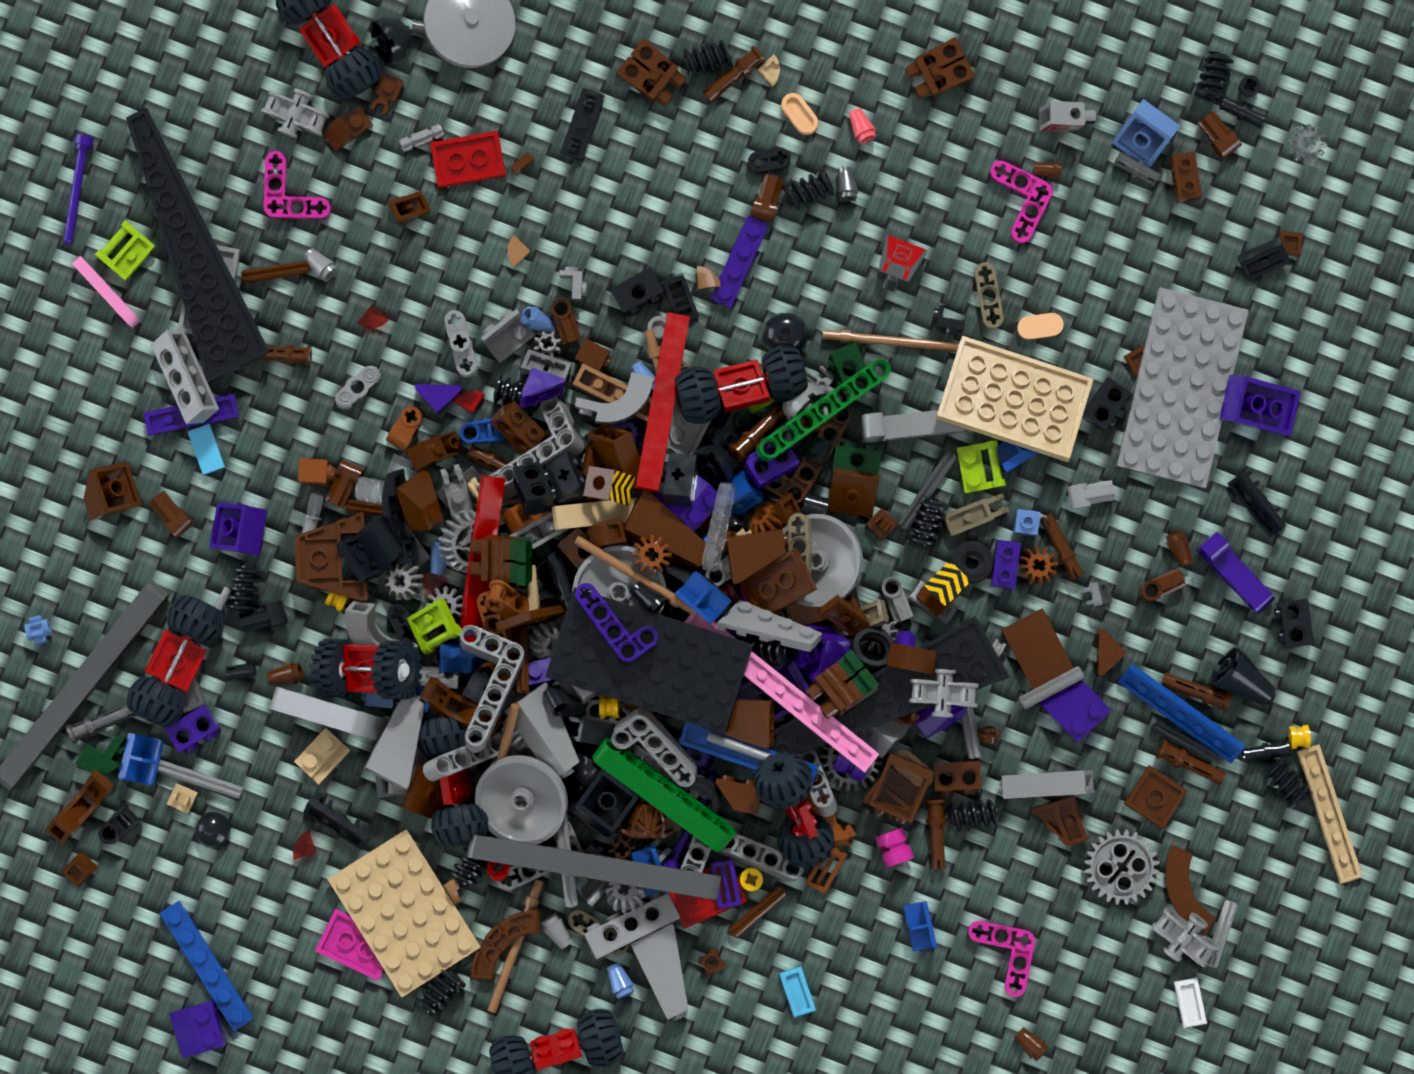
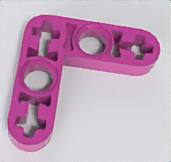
[264,151,331,220]
[990,161,1052,244]
[968,921,1035,997]

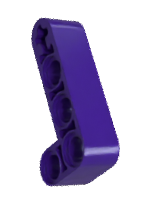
[1196,532,1275,615]
[576,583,658,663]

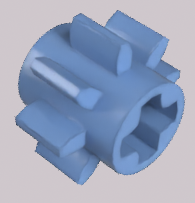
[24,615,52,644]

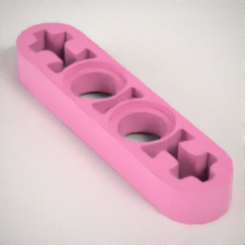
[72,256,141,329]

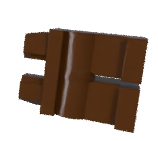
[905,37,975,99]
[616,38,686,106]

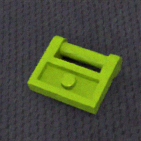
[95,220,156,281]
[957,440,1006,494]
[407,598,462,655]

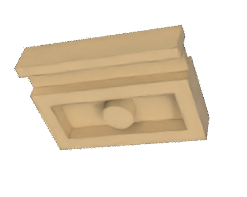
[526,565,540,611]
[294,728,351,785]

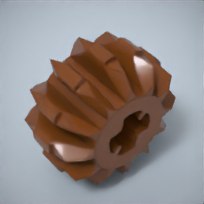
[748,501,785,533]
[632,535,672,575]
[1018,546,1058,586]

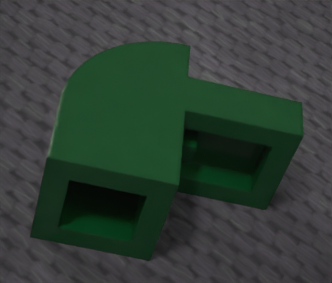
[75,734,127,775]

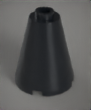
[1210,647,1276,706]

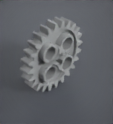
[1083,829,1160,905]

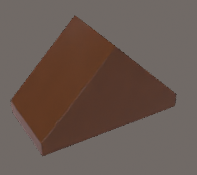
[387,191,431,228]
[1096,629,1127,676]
[887,643,937,675]

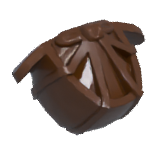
[616,800,674,839]

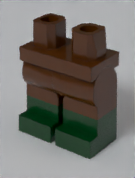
[470,535,533,586]
[806,649,879,719]

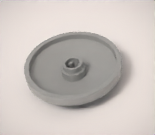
[423,0,515,68]
[783,514,863,607]
[573,546,666,615]
[475,755,568,844]

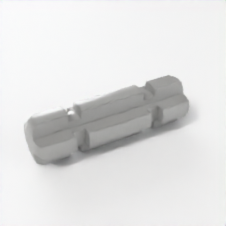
[400,124,444,152]

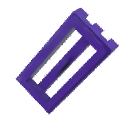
[710,859,742,909]

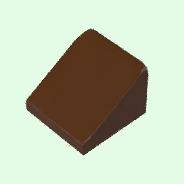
[62,852,98,888]

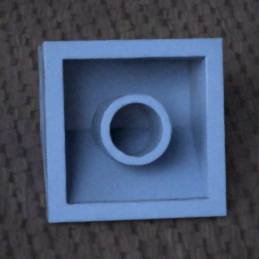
[1111,99,1180,168]

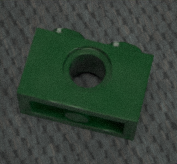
[827,342,866,393]
[831,442,882,475]

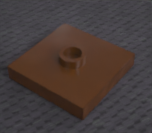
[827,468,880,518]
[401,764,449,819]
[1123,765,1188,829]

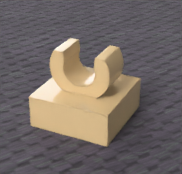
[167,783,198,814]

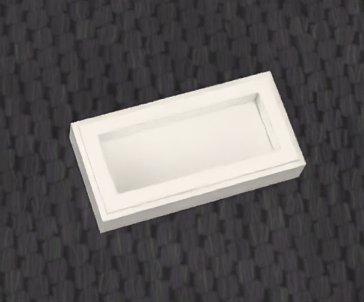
[1174,977,1207,1028]

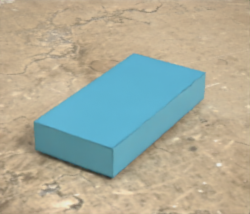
[188,424,226,475]
[779,966,816,1018]

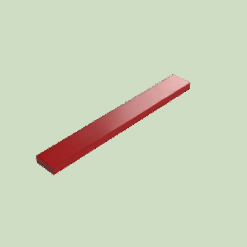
[635,312,690,493]
[459,475,506,643]

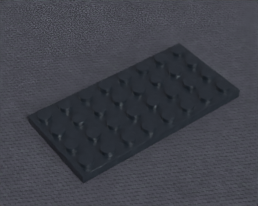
[545,587,753,734]

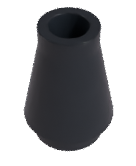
[629,582,665,615]

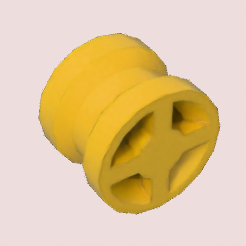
[325,593,350,613]
[599,695,621,719]
[1288,725,1311,749]
[740,868,763,891]

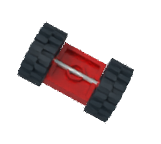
[310,639,422,700]

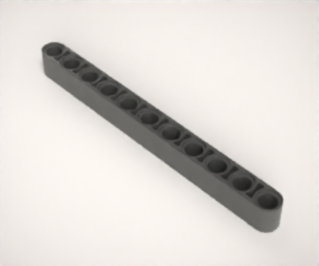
[0,580,170,792]
[467,835,721,900]

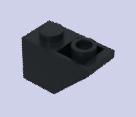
[563,716,615,746]

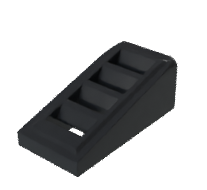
[661,273,699,321]

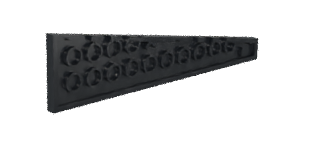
[126,107,271,384]
[736,616,1010,774]

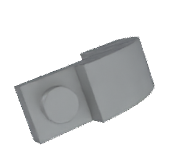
[575,372,654,425]
[345,600,419,654]

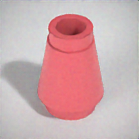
[849,108,876,144]

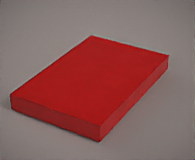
[430,131,506,189]
[669,859,748,929]

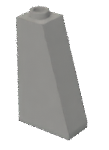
[505,682,579,779]
[363,694,425,791]
[999,770,1094,799]
[631,923,688,1021]

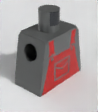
[878,235,927,293]

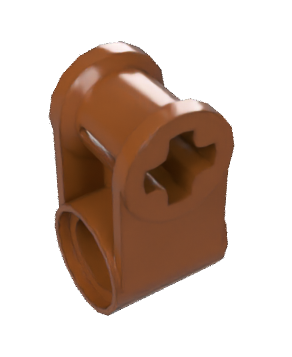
[386,406,423,452]
[484,580,529,619]

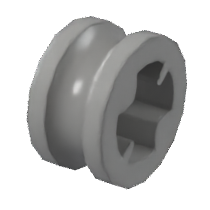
[992,638,1006,657]

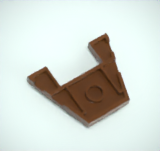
[295,512,368,602]

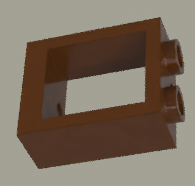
[869,752,934,825]

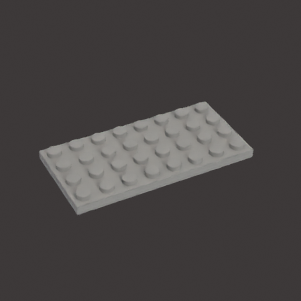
[1116,287,1248,489]

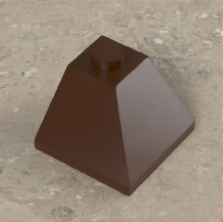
[83,461,142,521]
[395,468,444,531]

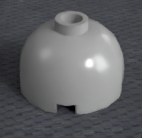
[782,382,827,426]

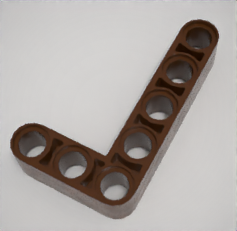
[744,406,852,505]

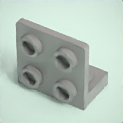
[481,309,536,364]

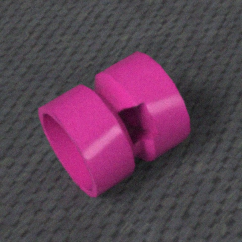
[875,827,914,868]

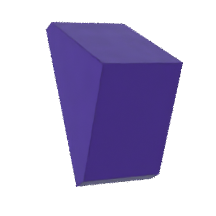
[519,368,565,409]
[415,384,463,415]

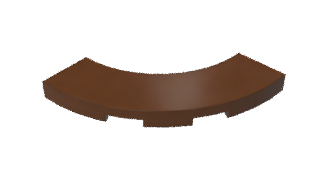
[1165,844,1216,936]
[470,910,540,980]

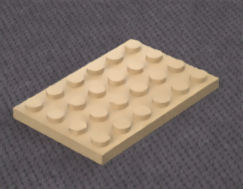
[936,336,1093,462]
[327,829,480,998]

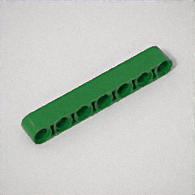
[756,359,891,461]
[592,738,736,852]

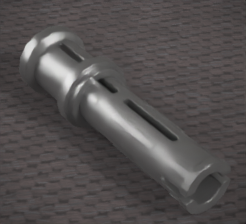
[66,704,138,744]

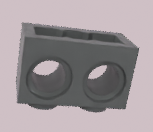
[519,349,572,396]

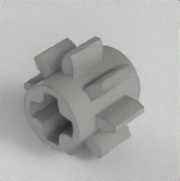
[534,331,561,357]

